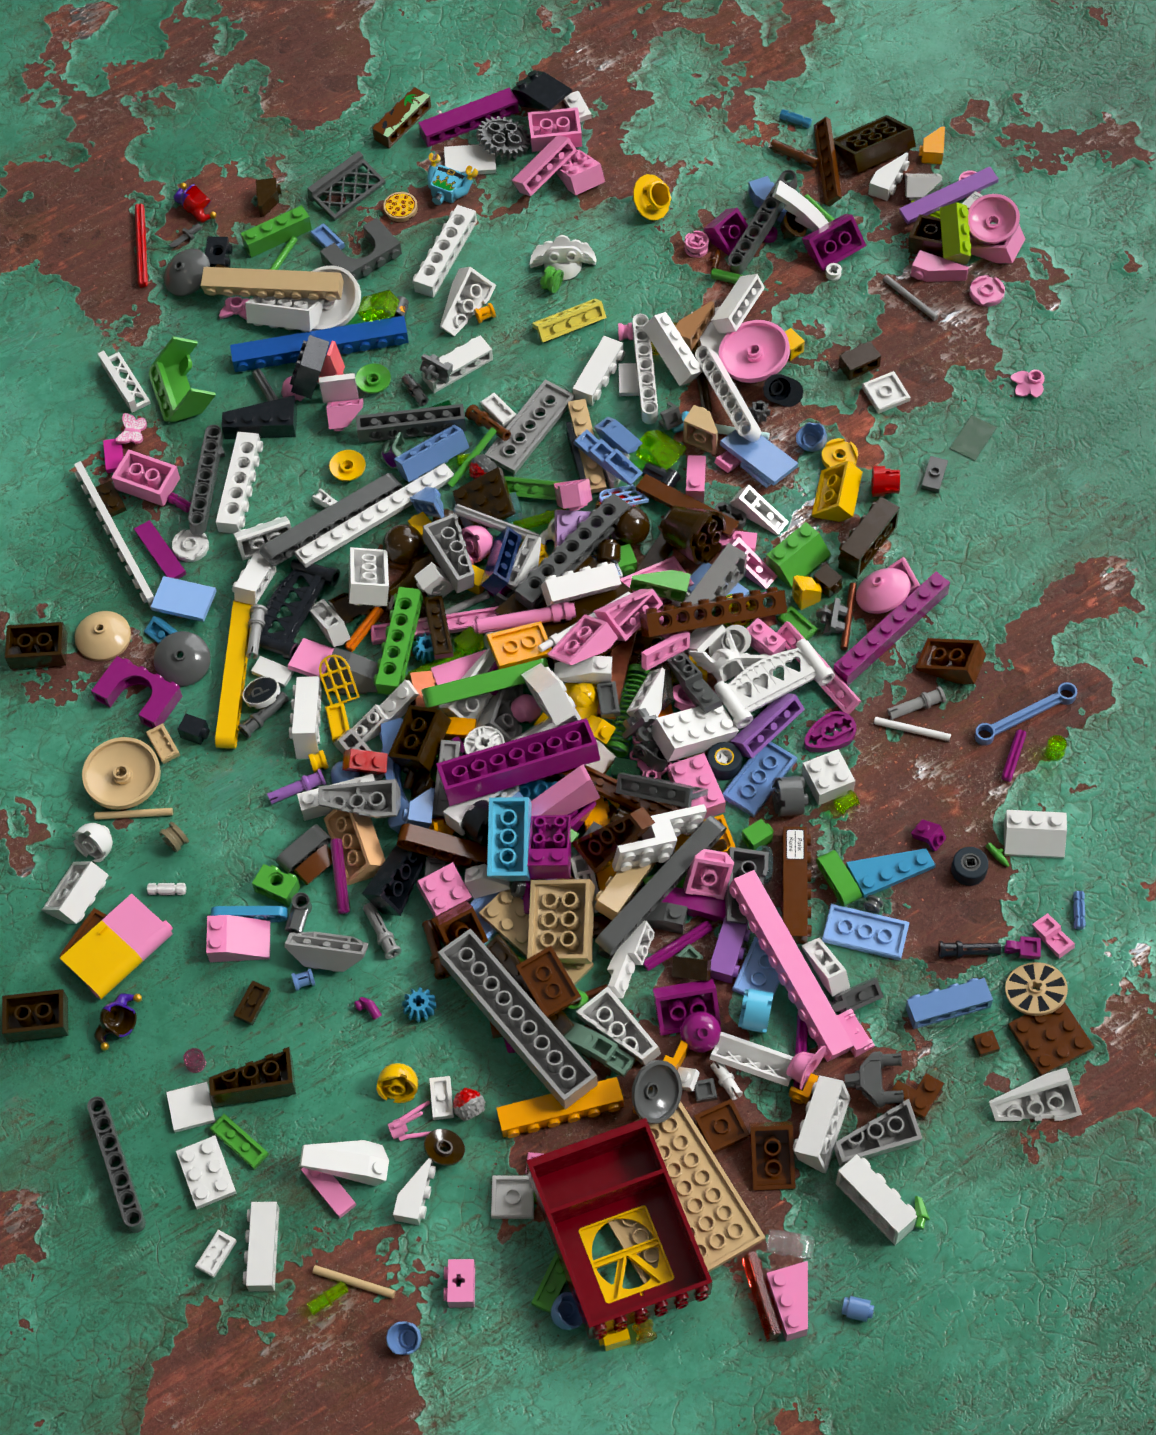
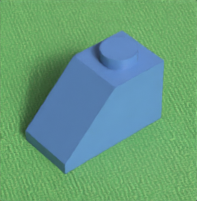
[402,788,435,829]

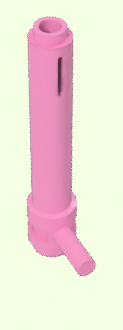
[473,601,576,634]

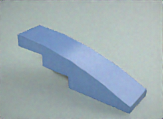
[574,429,643,486]

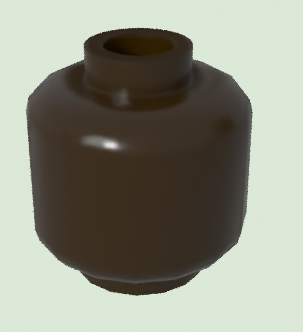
[597,539,621,564]

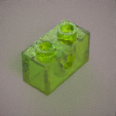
[357,290,399,322]

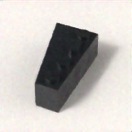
[221,395,297,439]
[362,844,427,916]

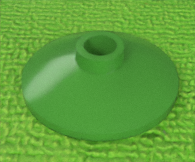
[355,363,391,394]

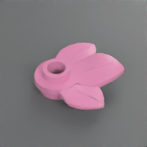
[1010,370,1044,398]

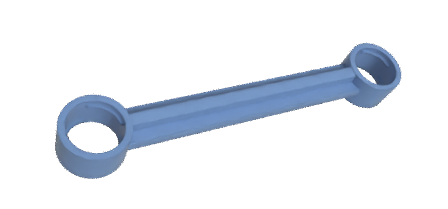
[975,682,1077,746]

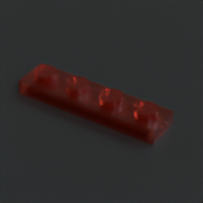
[742,1251,782,1342]

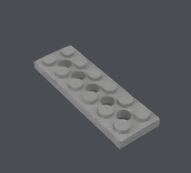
[485,379,575,474]

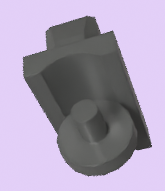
[420,354,453,384]
[816,598,848,636]
[622,708,657,743]

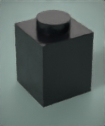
[177,713,210,745]

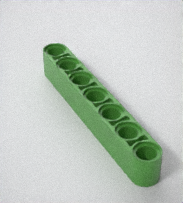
[421,658,549,708]

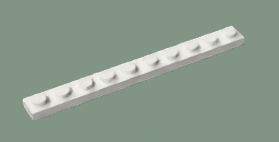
[74,461,154,608]
[295,463,454,568]

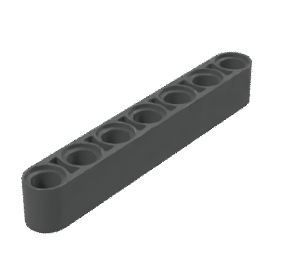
[728,170,797,274]
[188,425,223,535]
[87,1096,146,1233]

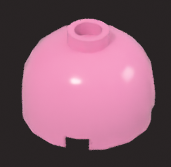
[462,525,493,563]

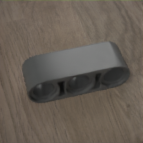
[276,825,332,875]

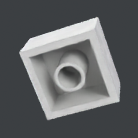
[802,749,855,805]

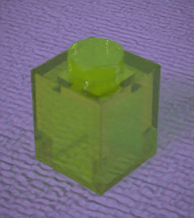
[453,626,484,657]

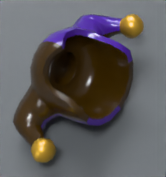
[94,993,142,1051]

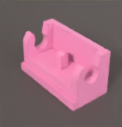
[836,1009,875,1057]

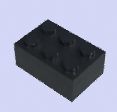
[290,335,329,399]

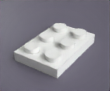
[176,1136,236,1209]

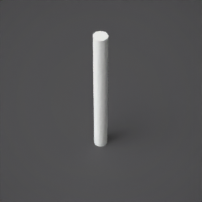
[874,717,951,741]

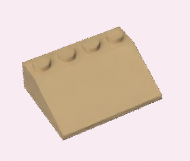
[527,879,595,964]

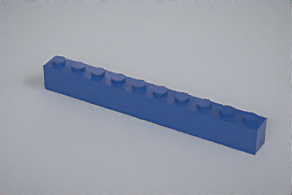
[230,316,409,372]

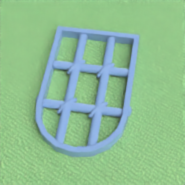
[599,484,649,506]

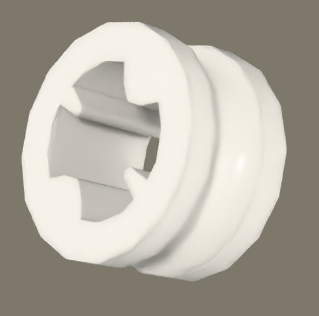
[826,263,842,281]

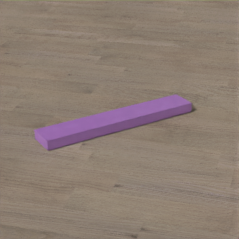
[899,167,999,225]

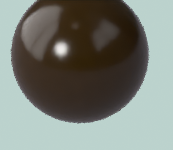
[611,506,650,547]
[383,524,424,565]

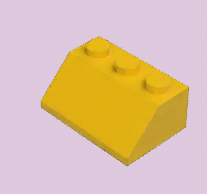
[811,460,863,522]

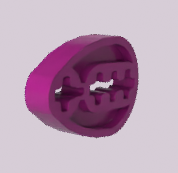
[804,711,856,752]

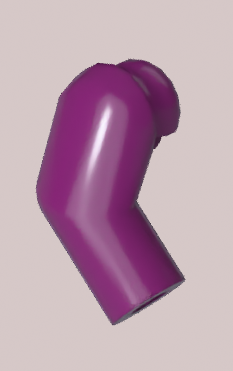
[354,997,382,1020]

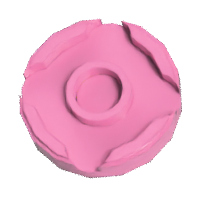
[969,275,1005,307]

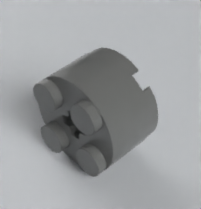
[772,776,808,817]

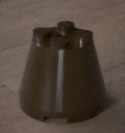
[660,505,726,565]

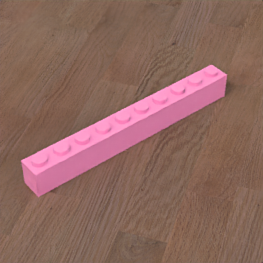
[729,870,853,1062]

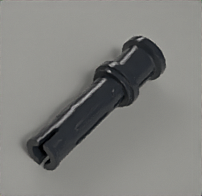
[938,941,1001,959]

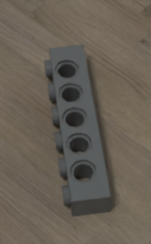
[356,404,466,443]

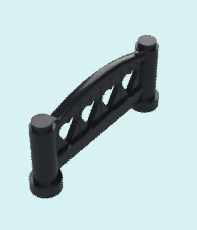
[248,558,340,660]

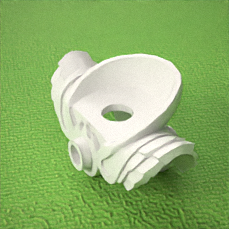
[530,235,596,281]

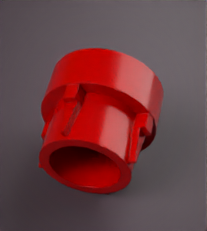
[871,466,900,497]

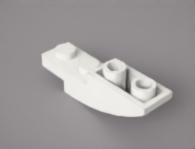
[352,680,419,743]
[607,921,655,998]

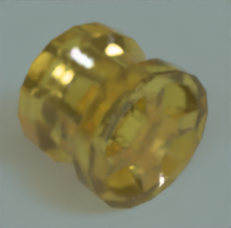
[632,1319,657,1344]

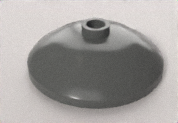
[164,248,210,297]
[154,631,211,687]
[632,1060,682,1123]

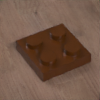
[694,1099,750,1154]

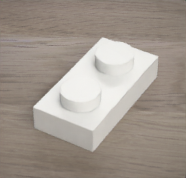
[563,91,591,122]
[429,1076,454,1120]

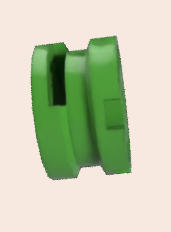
[540,265,564,293]

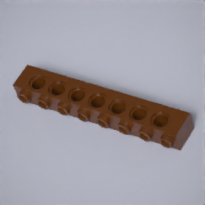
[639,587,787,637]

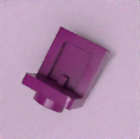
[911,819,946,851]

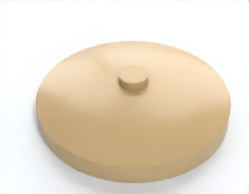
[82,737,161,810]

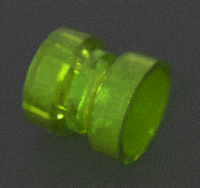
[1045,735,1067,761]

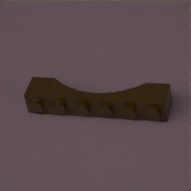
[328,552,437,624]

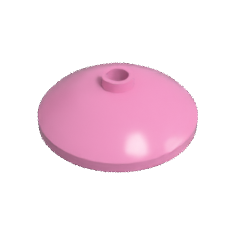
[968,194,1020,244]
[856,568,911,614]

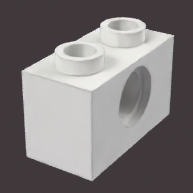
[415,562,454,598]

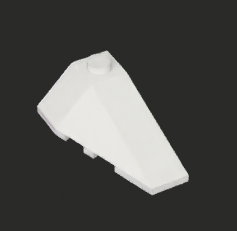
[440,267,496,336]
[989,1068,1082,1121]
[299,1140,389,1186]

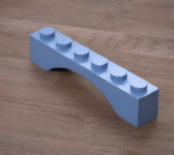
[380,718,410,834]

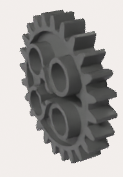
[476,116,531,160]

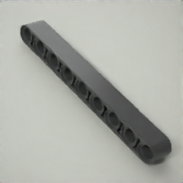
[259,473,403,566]
[595,815,727,955]

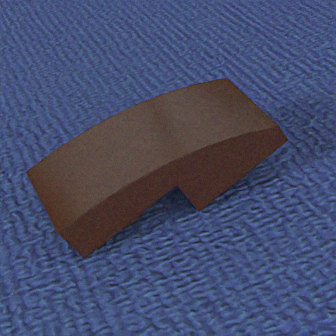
[294,844,333,885]

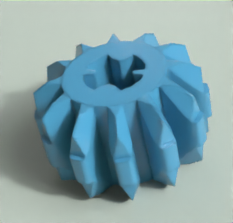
[412,632,439,665]
[402,987,437,1023]

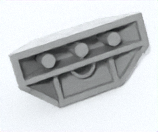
[285,932,368,972]

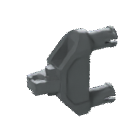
[845,1051,904,1108]

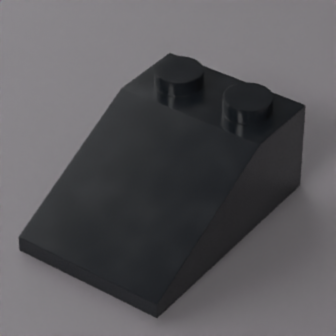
[511,70,573,111]

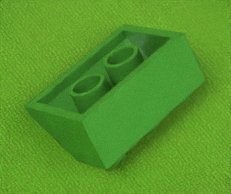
[766,522,831,589]

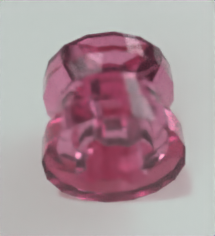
[183,1048,206,1073]

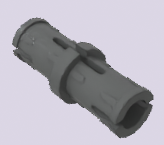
[401,374,429,406]

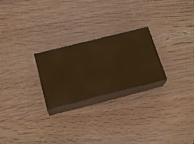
[672,956,711,981]

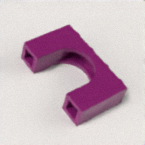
[91,656,183,729]

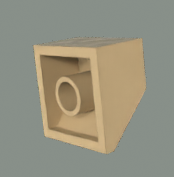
[683,405,718,455]

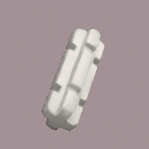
[147,883,186,895]

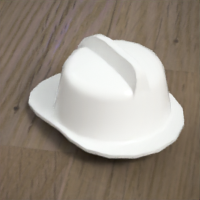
[709,625,751,657]

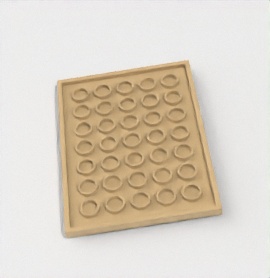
[607,1101,766,1284]

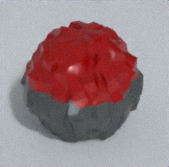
[469,454,497,479]

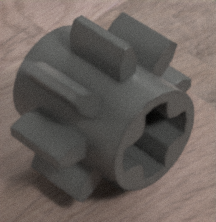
[748,400,771,423]

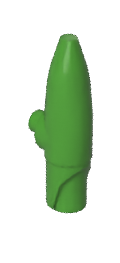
[985,843,1010,867]

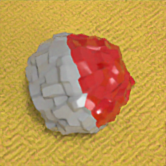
[453,1088,486,1121]

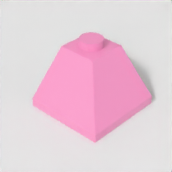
[326,398,364,431]

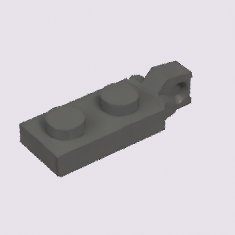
[829,977,884,1013]

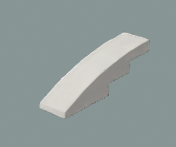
[773,181,829,231]

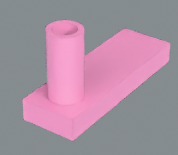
[641,630,690,671]
[301,1167,356,1218]

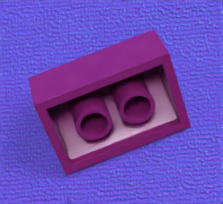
[802,214,867,271]
[653,979,721,1035]

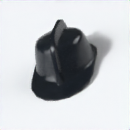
[763,374,803,407]

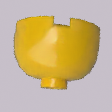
[376,1063,418,1103]

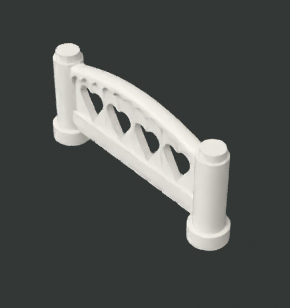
[714,639,835,729]

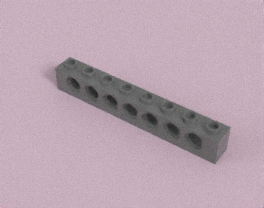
[515,493,630,610]

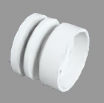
[464,726,505,754]

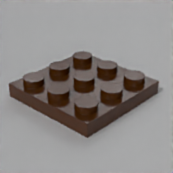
[1008,1002,1094,1076]

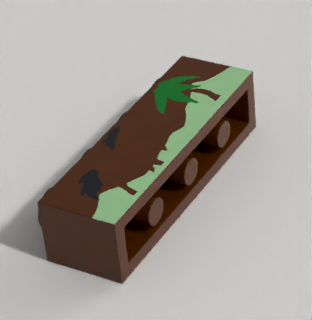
[372,87,431,149]

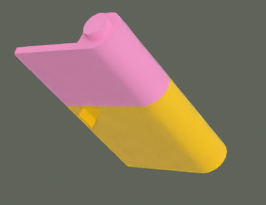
[60,893,173,1000]

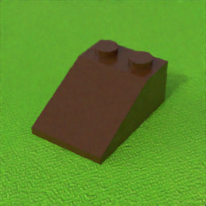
[915,638,986,684]
[749,1121,796,1190]

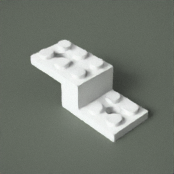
[612,804,707,872]

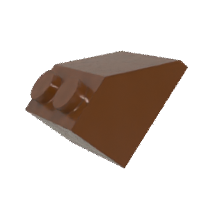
[431,901,489,946]

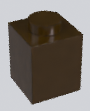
[813,564,843,598]

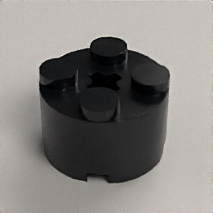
[461,800,489,846]

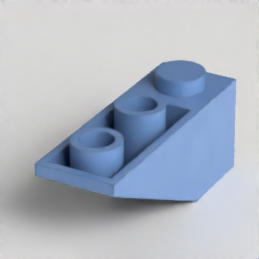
[748,176,787,223]
[594,417,643,454]

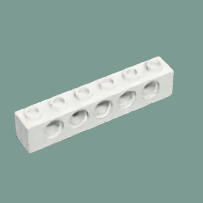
[412,205,477,298]
[216,432,263,534]

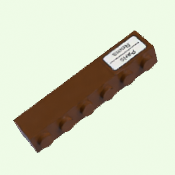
[782,826,812,944]

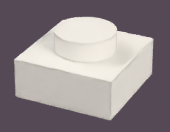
[678,1067,700,1091]

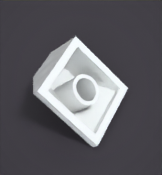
[905,173,942,201]

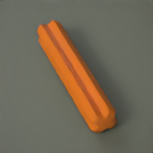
[345,607,383,652]

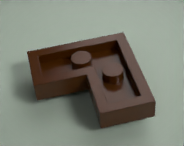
[892,1073,944,1120]

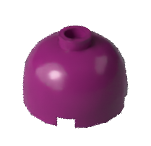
[680,1012,721,1053]

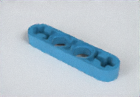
[210,906,288,922]

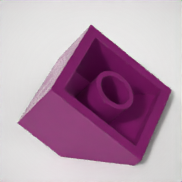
[703,207,754,256]

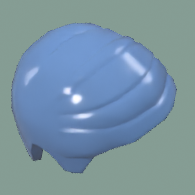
[796,422,827,452]
[551,1292,583,1330]

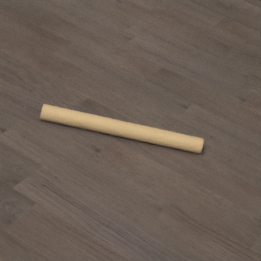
[94,808,173,820]
[312,1265,396,1299]

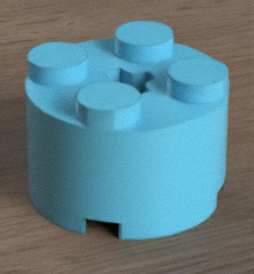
[738,988,774,1033]

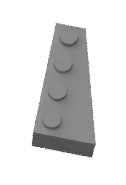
[423,513,474,593]

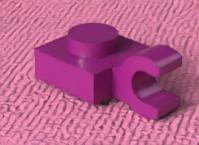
[1004,936,1041,960]

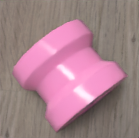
[618,322,633,341]

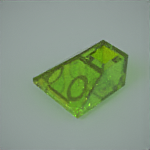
[636,430,687,470]

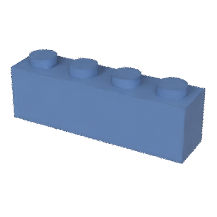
[394,424,469,482]
[905,978,993,1029]

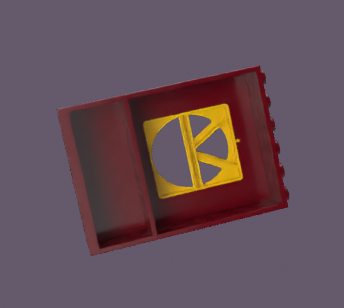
[526,1118,713,1340]

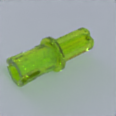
[306,1282,349,1315]

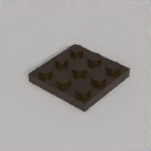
[452,466,516,529]

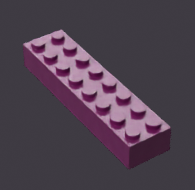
[436,718,600,806]

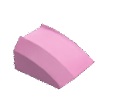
[683,849,734,900]

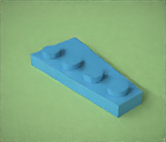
[846,848,935,898]

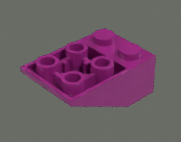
[527,815,571,879]

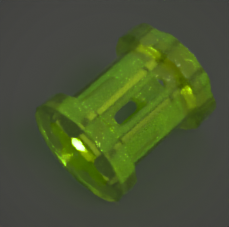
[833,790,860,815]

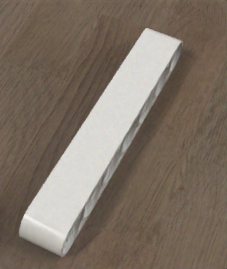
[633,314,658,424]
[695,345,761,442]

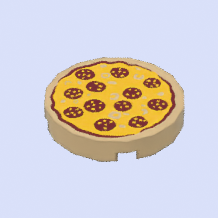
[384,192,418,222]

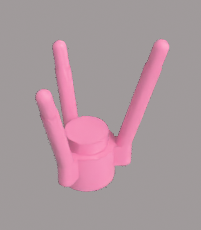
[388,1101,432,1142]

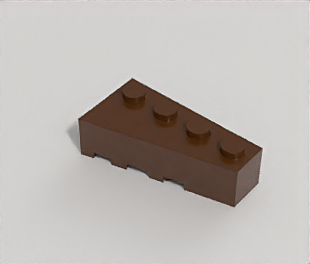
[572,807,655,874]

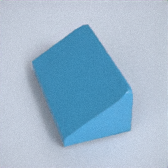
[144,616,178,643]

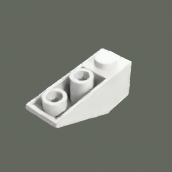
[868,153,910,201]
[393,1158,436,1225]

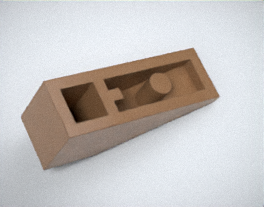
[675,302,715,351]

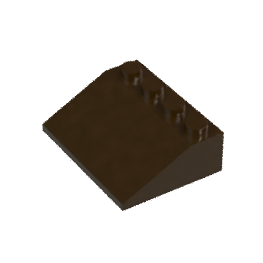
[833,115,916,173]

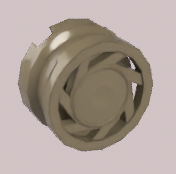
[159,822,189,853]

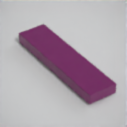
[134,520,186,579]

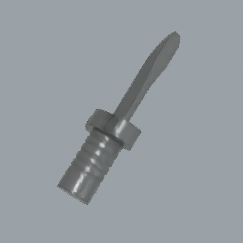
[170,223,202,247]

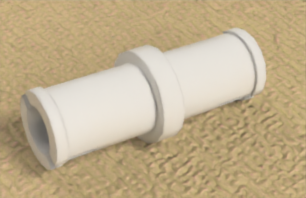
[710,1062,743,1100]

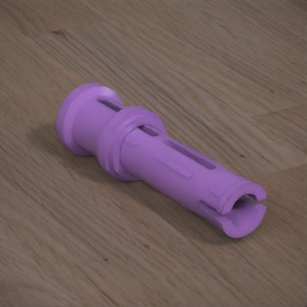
[267,769,326,804]

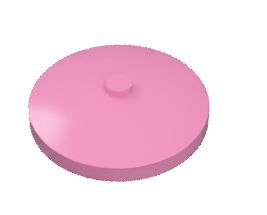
[719,320,790,383]

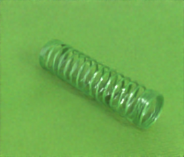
[605,664,650,758]

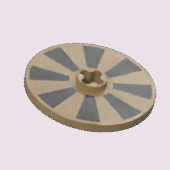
[1005,962,1068,1016]

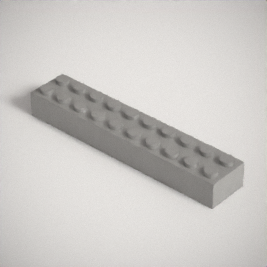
[438,929,598,1109]

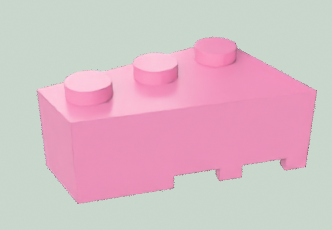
[554,479,592,511]
[766,1261,808,1342]

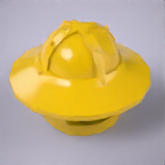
[633,174,671,220]
[564,682,599,720]

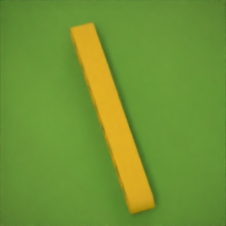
[215,599,252,749]

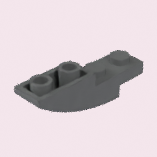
[667,652,722,714]

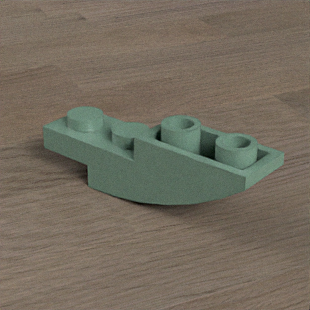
[564,1021,636,1077]

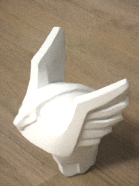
[689,630,745,682]

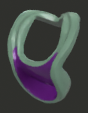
[381,432,405,469]

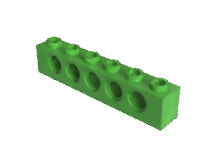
[374,587,423,695]

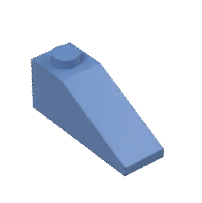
[410,486,444,518]

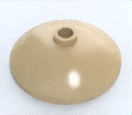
[75,611,131,661]

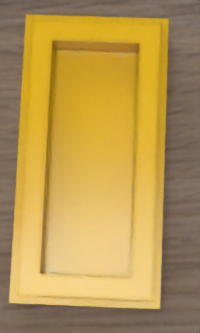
[325,703,350,742]

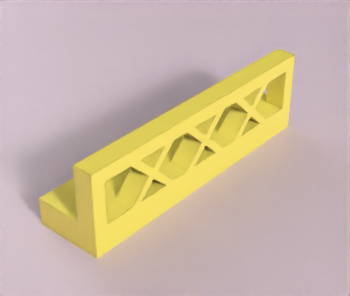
[532,299,607,342]

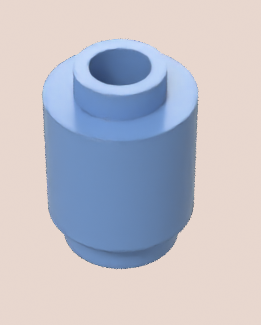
[842,1296,874,1322]

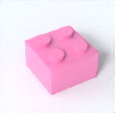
[417,862,472,917]

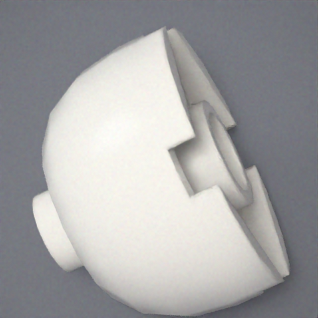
[73,823,113,862]

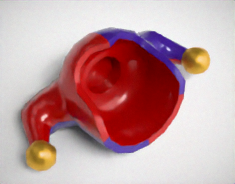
[173,183,217,223]

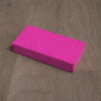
[103,439,124,473]

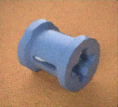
[291,968,316,991]

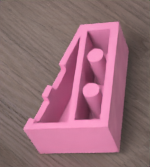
[593,589,663,641]

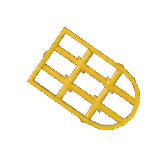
[319,654,360,706]

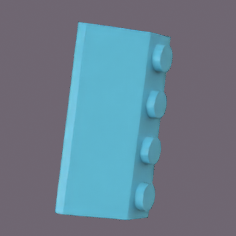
[487,797,532,881]

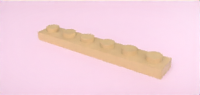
[568,399,607,493]

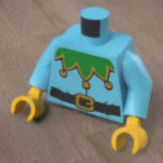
[427,153,478,205]

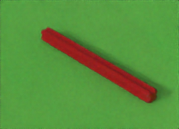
[135,203,148,288]

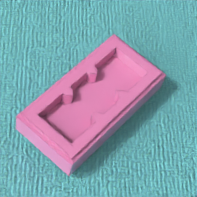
[719,531,757,552]

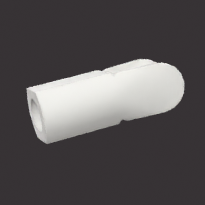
[311,489,338,508]

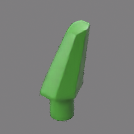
[915,1196,930,1230]

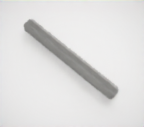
[453,504,540,540]

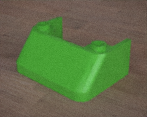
[149,336,216,422]

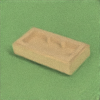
[146,724,180,764]

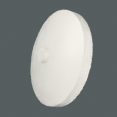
[312,266,361,331]

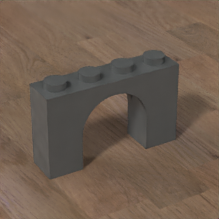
[320,218,402,281]

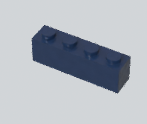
[481,526,522,595]

